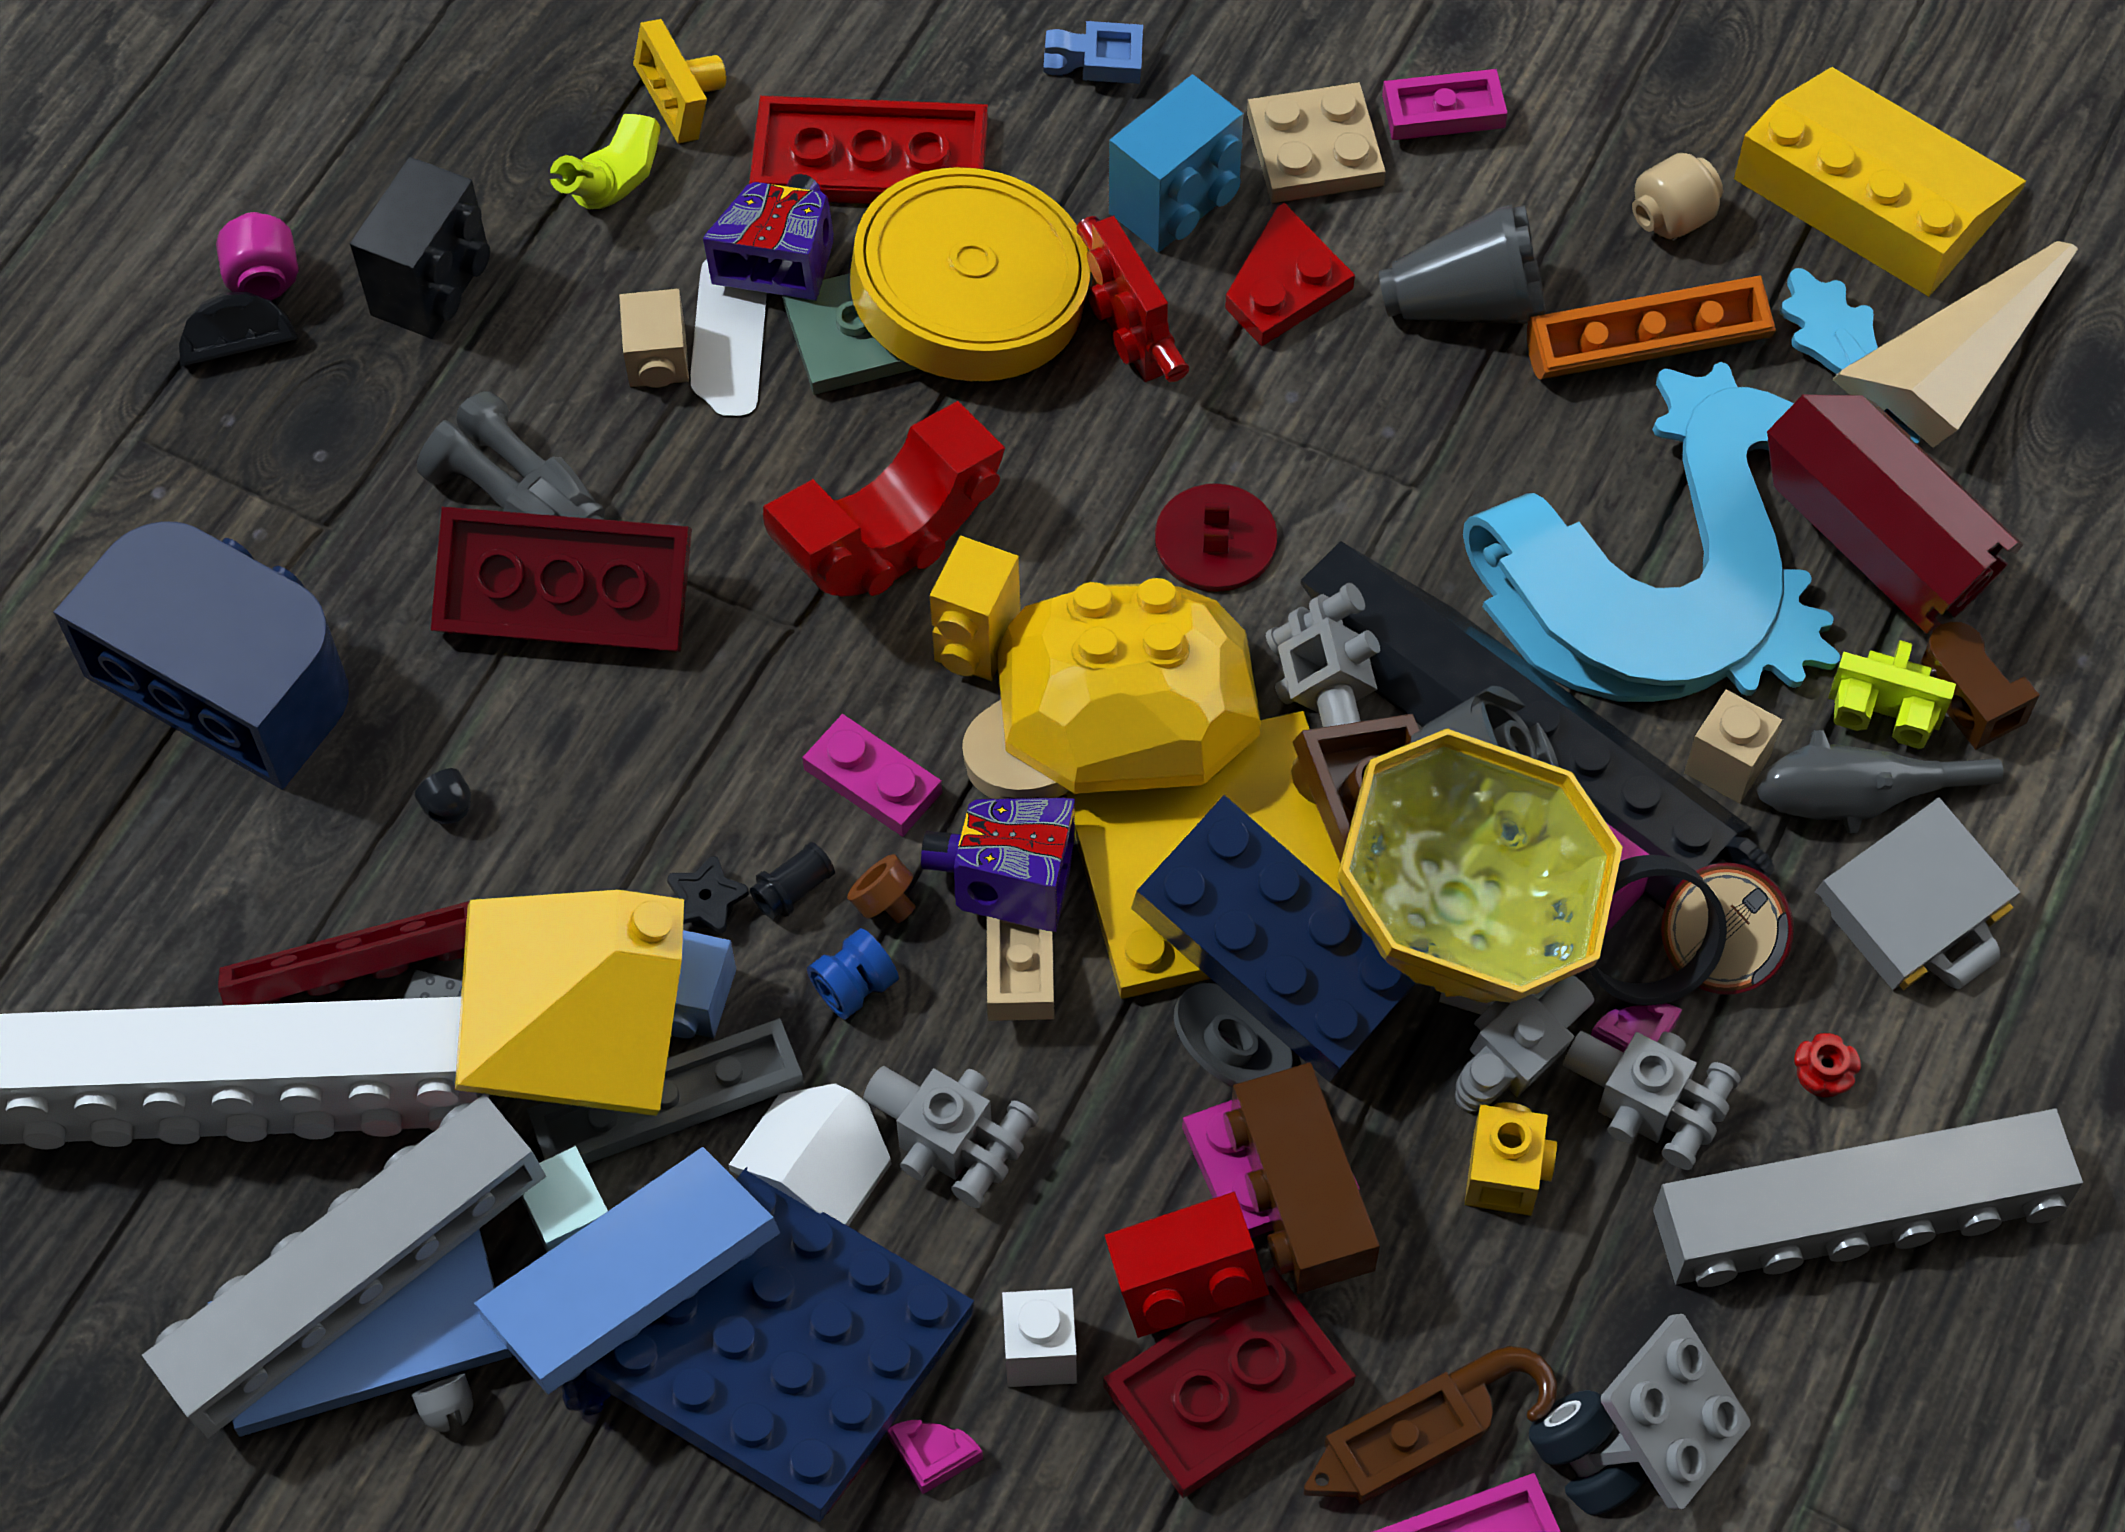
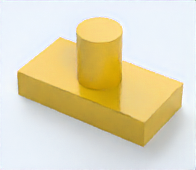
[633,19,726,144]

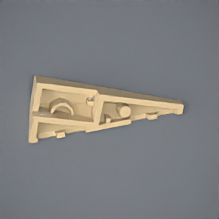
[1833,241,2078,448]

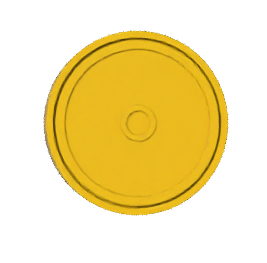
[850,167,1091,381]

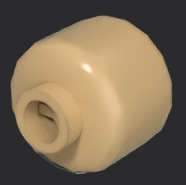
[1632,153,1723,240]

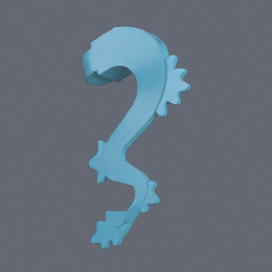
[1463,268,1920,702]

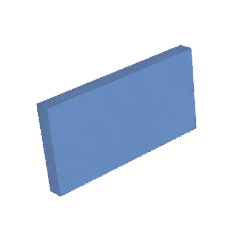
[474,1147,780,1395]
[208,1229,512,1437]

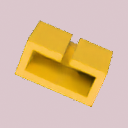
[930,535,1020,681]

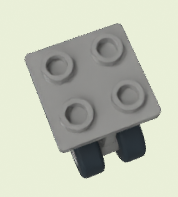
[1529,1314,1750,1516]

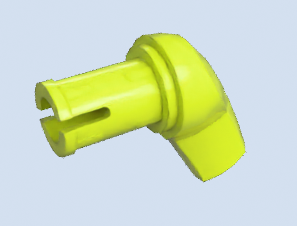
[550,114,661,209]

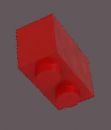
[1104,1191,1269,1338]

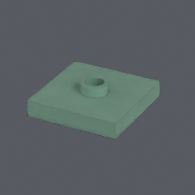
[782,273,918,395]

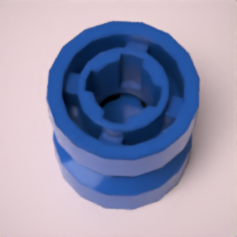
[807,928,899,1020]

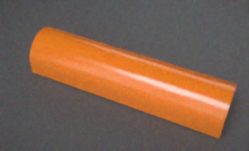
[1527,275,1776,379]

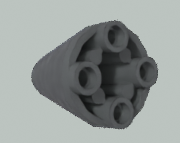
[1379,204,1546,324]

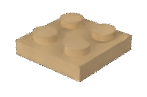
[1247,82,1386,203]

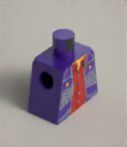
[703,174,834,300]
[921,798,1075,932]

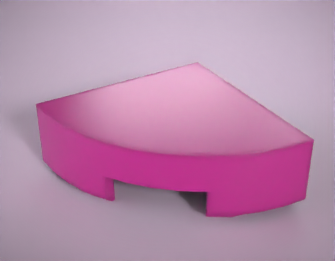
[1591,1003,1682,1053]
[887,1420,983,1494]

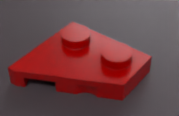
[1225,203,1355,347]

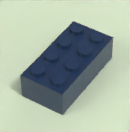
[1131,795,1417,1083]

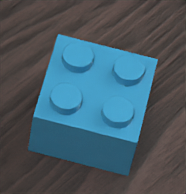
[1109,74,1243,253]

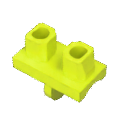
[1828,640,1956,749]

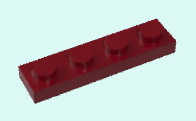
[218,901,470,1006]

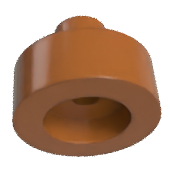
[847,854,916,923]

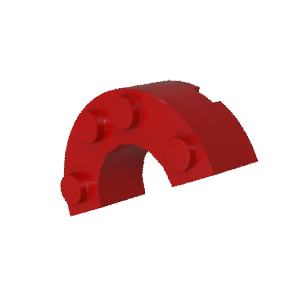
[763,401,1005,596]

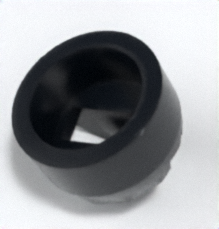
[415,768,471,825]

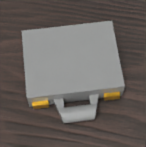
[1815,798,2020,990]

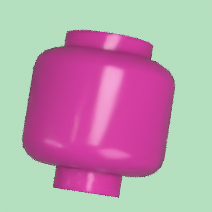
[216,212,299,301]

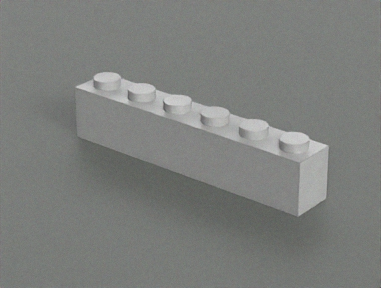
[142,1093,547,1438]
[1653,1109,2083,1287]

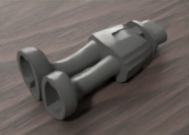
[417,391,605,520]

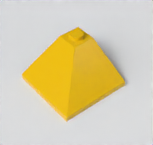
[455,890,684,1116]

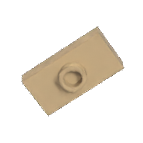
[987,916,1054,1021]

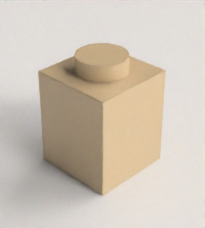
[619,289,689,388]
[1684,689,1783,804]

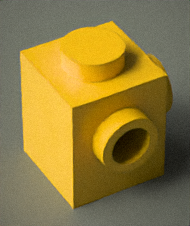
[1464,1102,1557,1216]

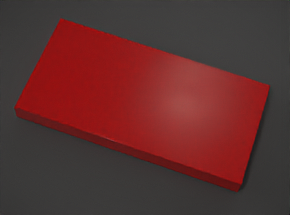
[749,96,988,204]

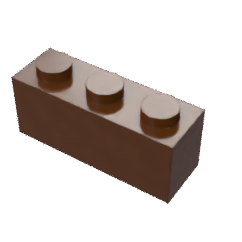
[1223,1062,1380,1295]

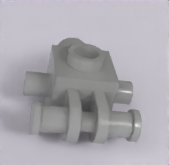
[1266,583,1380,727]
[1455,975,1594,1113]
[1563,1031,1741,1170]
[863,1066,1039,1208]

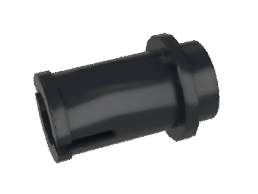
[750,842,835,919]

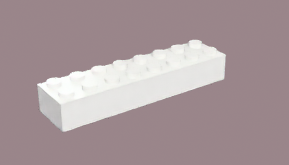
[0,997,489,1149]

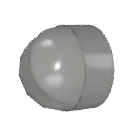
[412,1374,473,1432]

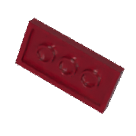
[431,507,692,652]

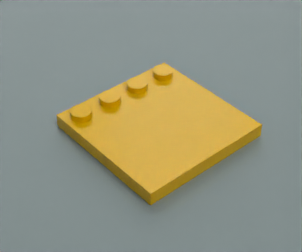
[1063,711,1343,999]

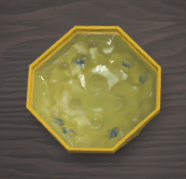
[1337,729,1623,1003]

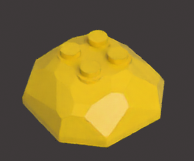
[997,578,1261,794]

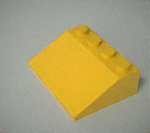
[1734,67,2026,297]

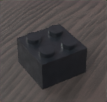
[350,156,490,339]

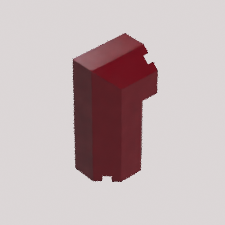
[1767,394,2023,635]

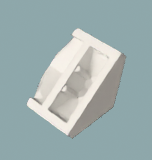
[729,1084,891,1226]

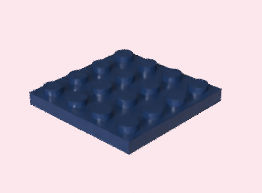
[586,1167,974,1522]

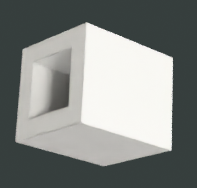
[1002,1288,1077,1387]

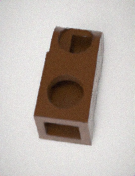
[1920,622,2040,750]

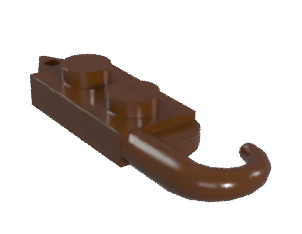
[1303,1346,1557,1505]

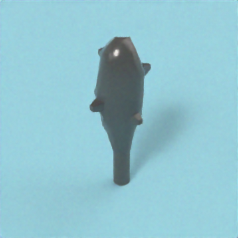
[1756,730,2004,833]

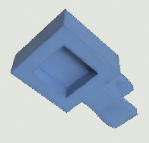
[1043,21,1143,84]

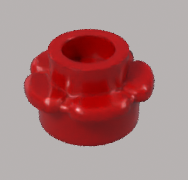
[1794,1033,1861,1097]

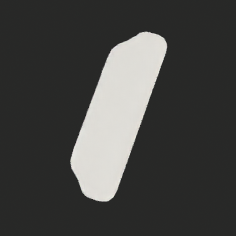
[690,259,767,416]

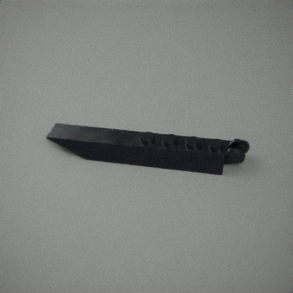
[1300,541,1775,909]

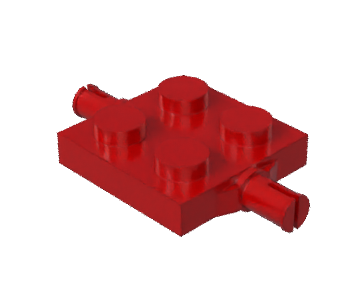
[1076,215,1189,382]

